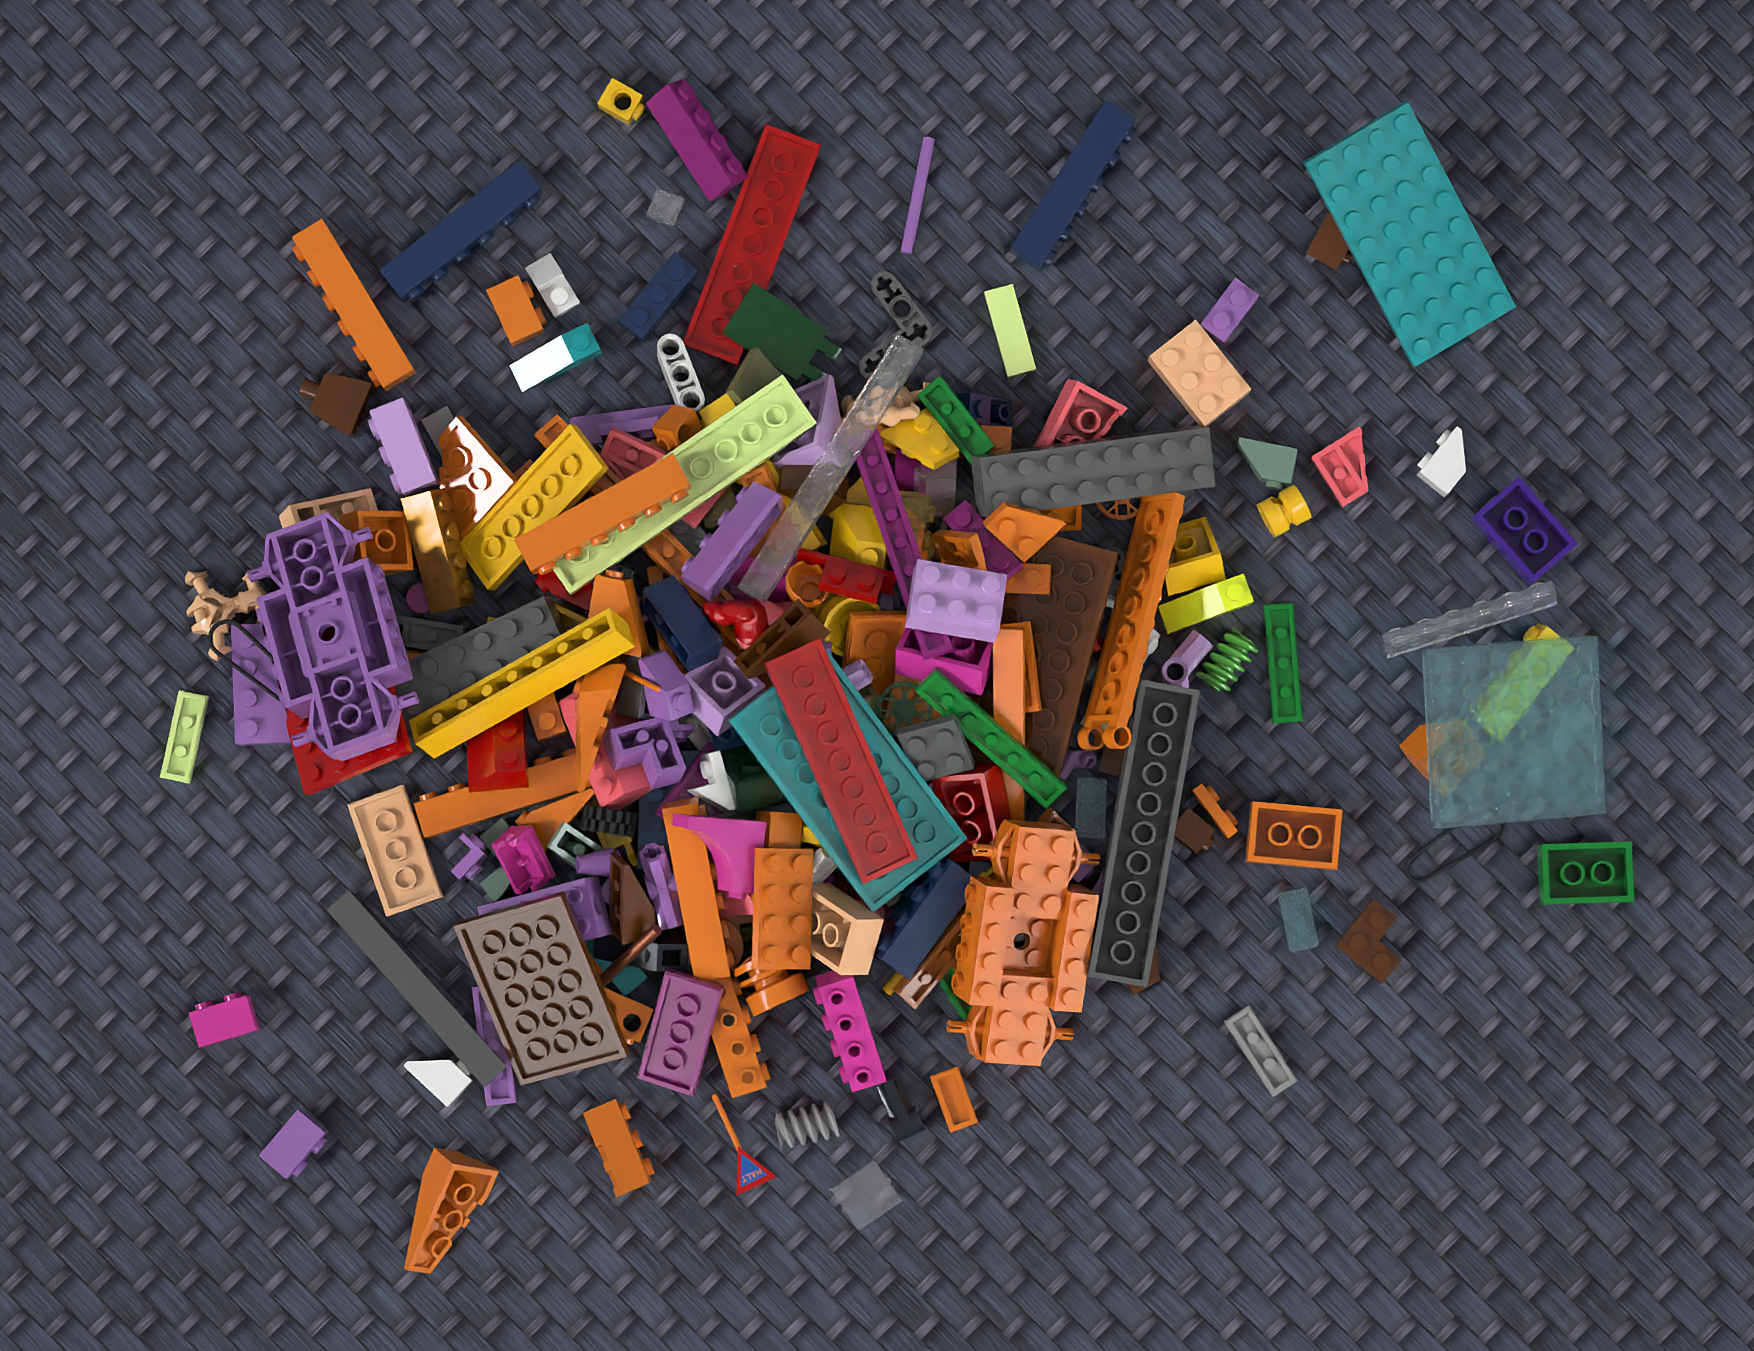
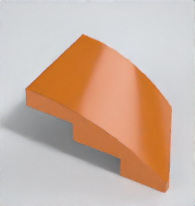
[932,529,987,571]

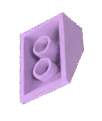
[772,375,844,469]

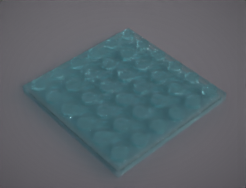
[1422,635,1606,829]

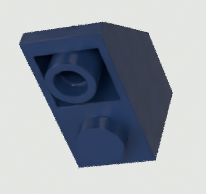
[956,393,1012,427]

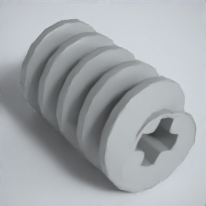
[775,1101,840,1150]

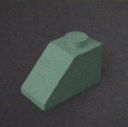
[1236,437,1298,490]
[547,822,604,877]

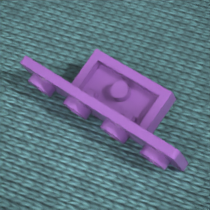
[570,403,688,445]

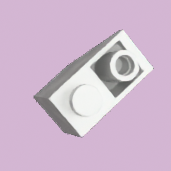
[1417,426,1466,497]

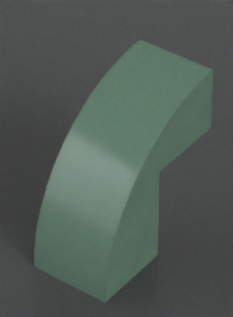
[480,818,511,902]

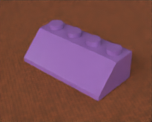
[681,482,784,602]

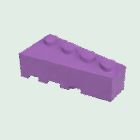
[231,624,291,746]

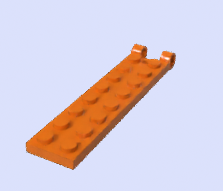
[1077,492,1185,750]

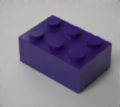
[1470,477,1578,586]

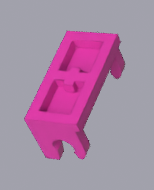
[491,826,556,894]

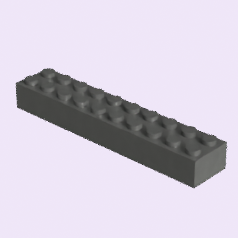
[1087,680,1200,987]

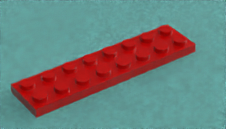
[683,124,821,366]
[764,638,918,884]

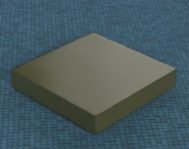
[726,348,793,405]

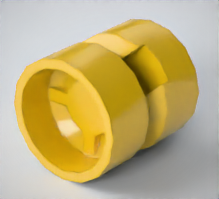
[1256,484,1312,538]

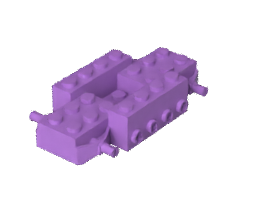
[247,512,419,762]

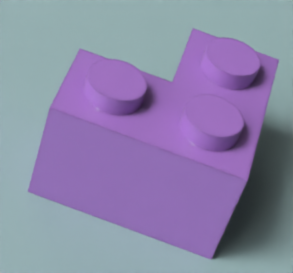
[604,718,686,790]

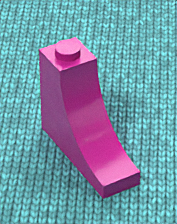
[672,813,766,899]

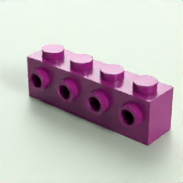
[646,79,748,201]

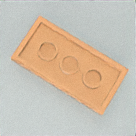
[347,784,444,917]

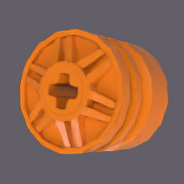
[732,956,810,1017]

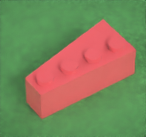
[1033,379,1128,447]

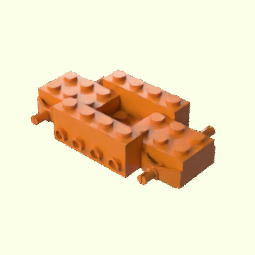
[946,819,1100,1066]

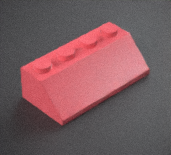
[557,681,654,810]

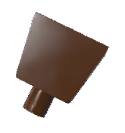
[299,373,375,439]

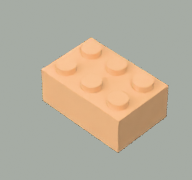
[1147,320,1251,427]
[811,883,884,975]

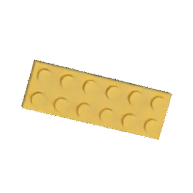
[460,424,609,591]

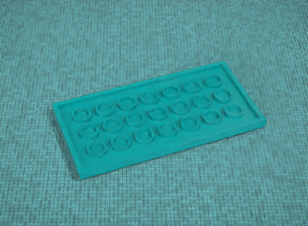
[1303,101,1516,367]
[728,647,968,912]

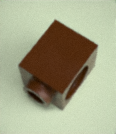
[1174,808,1216,854]

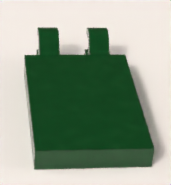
[721,283,842,382]

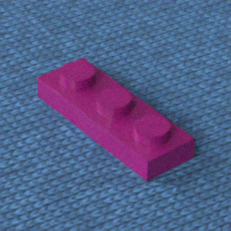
[943,500,1023,580]

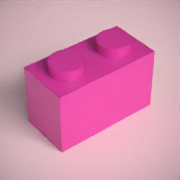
[189,991,260,1047]

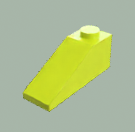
[1158,574,1254,634]

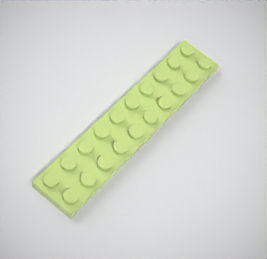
[553,374,817,595]

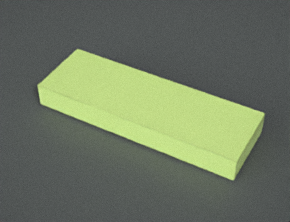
[984,284,1036,378]
[160,690,209,784]

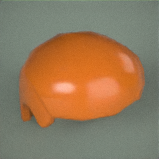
[785,561,830,608]

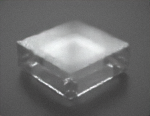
[646,188,685,227]

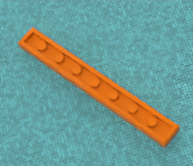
[993,626,1026,821]

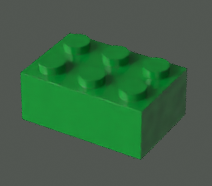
[1537,841,1634,905]

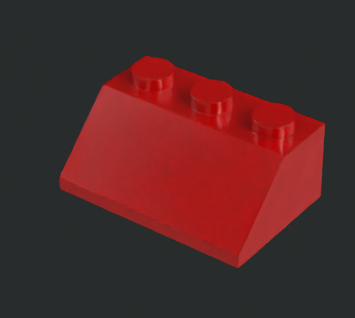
[467,708,529,793]
[932,762,1012,862]

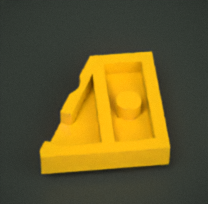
[879,408,959,470]

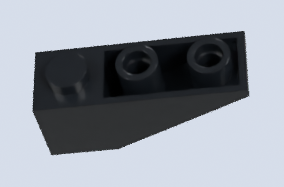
[593,929,688,971]

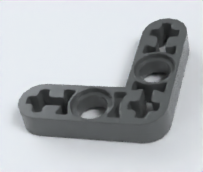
[859,271,933,382]

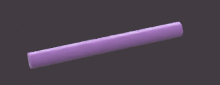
[900,137,935,254]

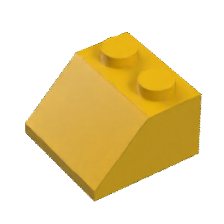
[1163,516,1226,596]

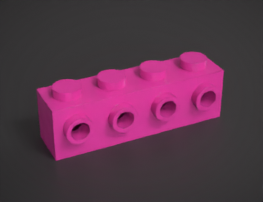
[812,970,887,1092]

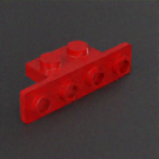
[796,548,897,604]

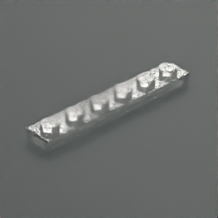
[1382,581,1557,659]

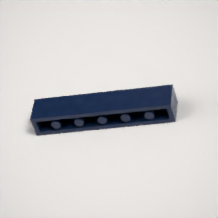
[1009,100,1137,271]
[379,161,543,302]

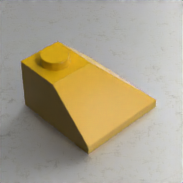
[829,502,889,570]

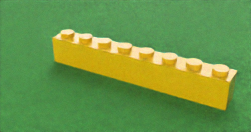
[409,607,635,759]

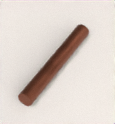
[599,924,662,987]

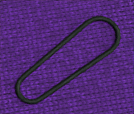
[208,619,281,702]
[1404,807,1503,883]

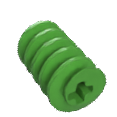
[1195,627,1259,693]

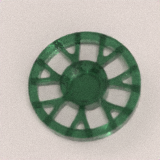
[876,682,933,737]

